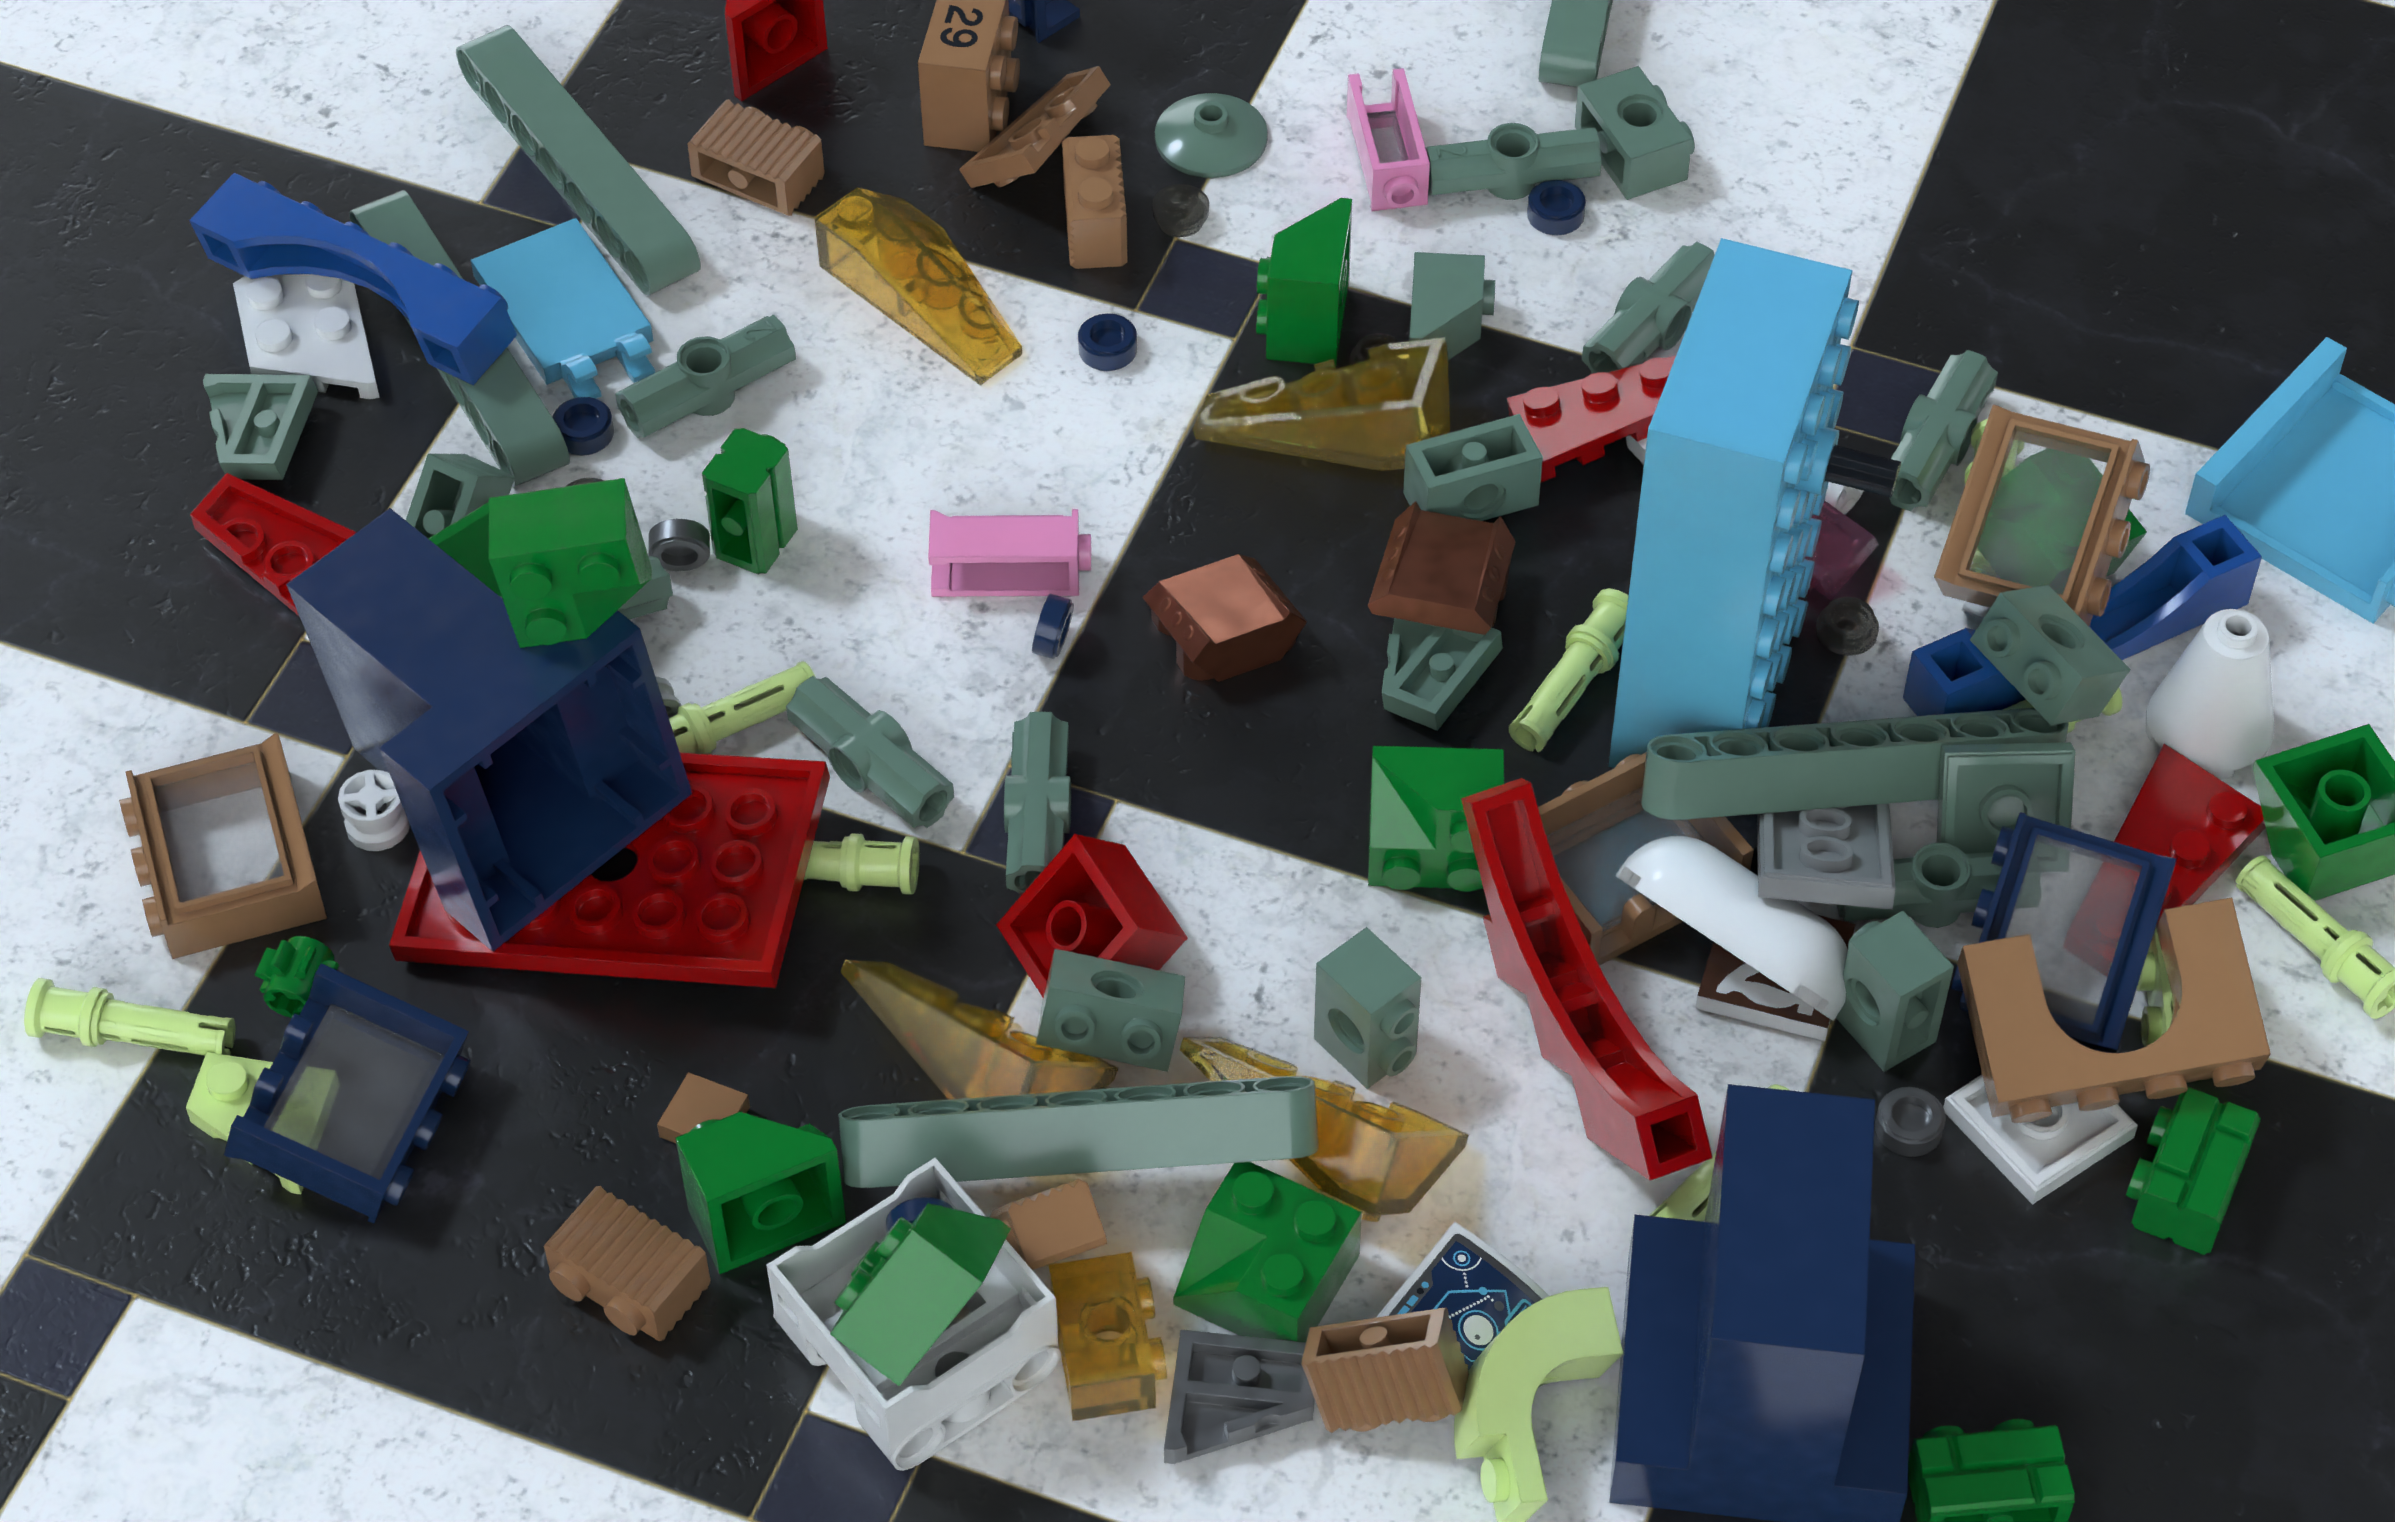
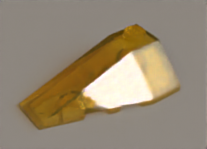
[814,187,1022,386]
[1193,338,1450,471]
[841,960,1118,1100]
[1179,1037,1469,1222]

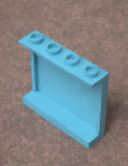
[2185,337,2395,624]

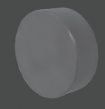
[648,519,710,571]
[1875,1087,1946,1157]

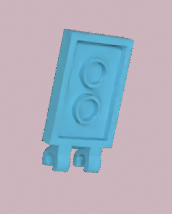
[471,218,655,399]

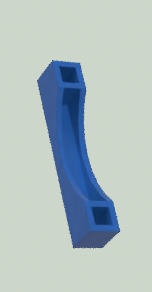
[189,173,517,385]
[1903,515,2262,716]

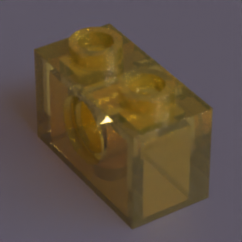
[1049,1252,1167,1421]

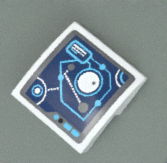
[1376,1222,1549,1371]

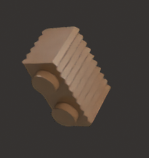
[687,99,824,216]
[1062,135,1128,269]
[990,1179,1107,1270]
[544,1186,711,1341]
[1301,1308,1469,1433]

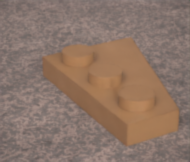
[959,66,1111,188]

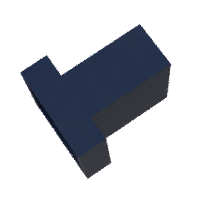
[286,508,692,952]
[1609,1084,1915,1522]

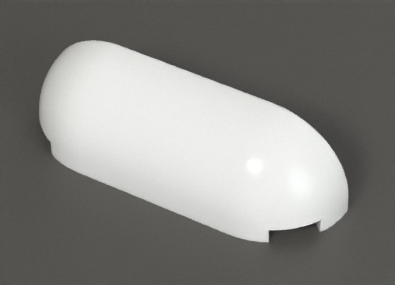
[1615,836,1848,1021]

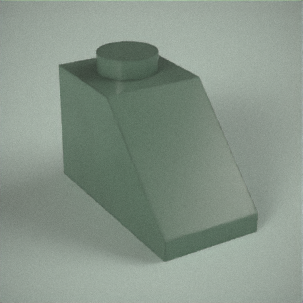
[1407,252,1496,379]
[406,454,515,538]

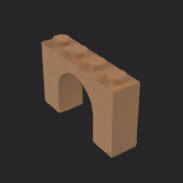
[1957,897,2271,1123]

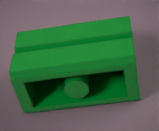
[702,428,798,575]
[2126,1087,2261,1255]
[1908,1419,2075,1522]

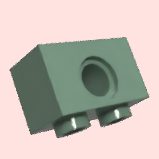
[1574,66,1695,200]
[1403,414,1543,521]
[1970,585,2131,726]
[1836,911,1954,1072]
[1314,927,1422,1089]
[1036,949,1185,1072]

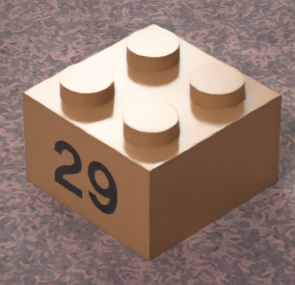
[918,0,1020,152]

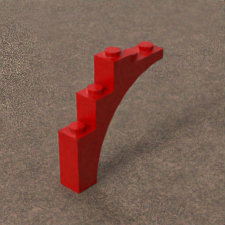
[1461,778,1713,1181]

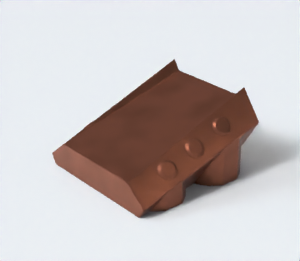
[1368,501,1516,635]
[1143,554,1307,682]

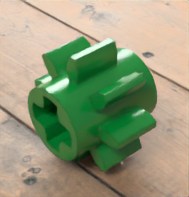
[254,936,339,1018]

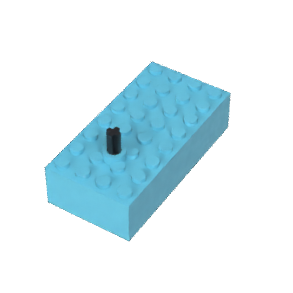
[1608,238,1901,768]

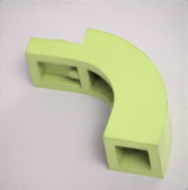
[1454,1287,1623,1522]

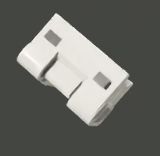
[766,1157,1061,1471]

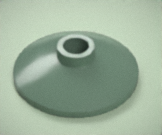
[1155,93,1268,178]

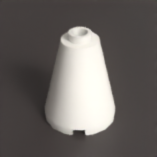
[2145,609,2274,779]

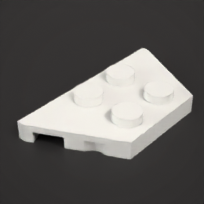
[233,274,380,399]

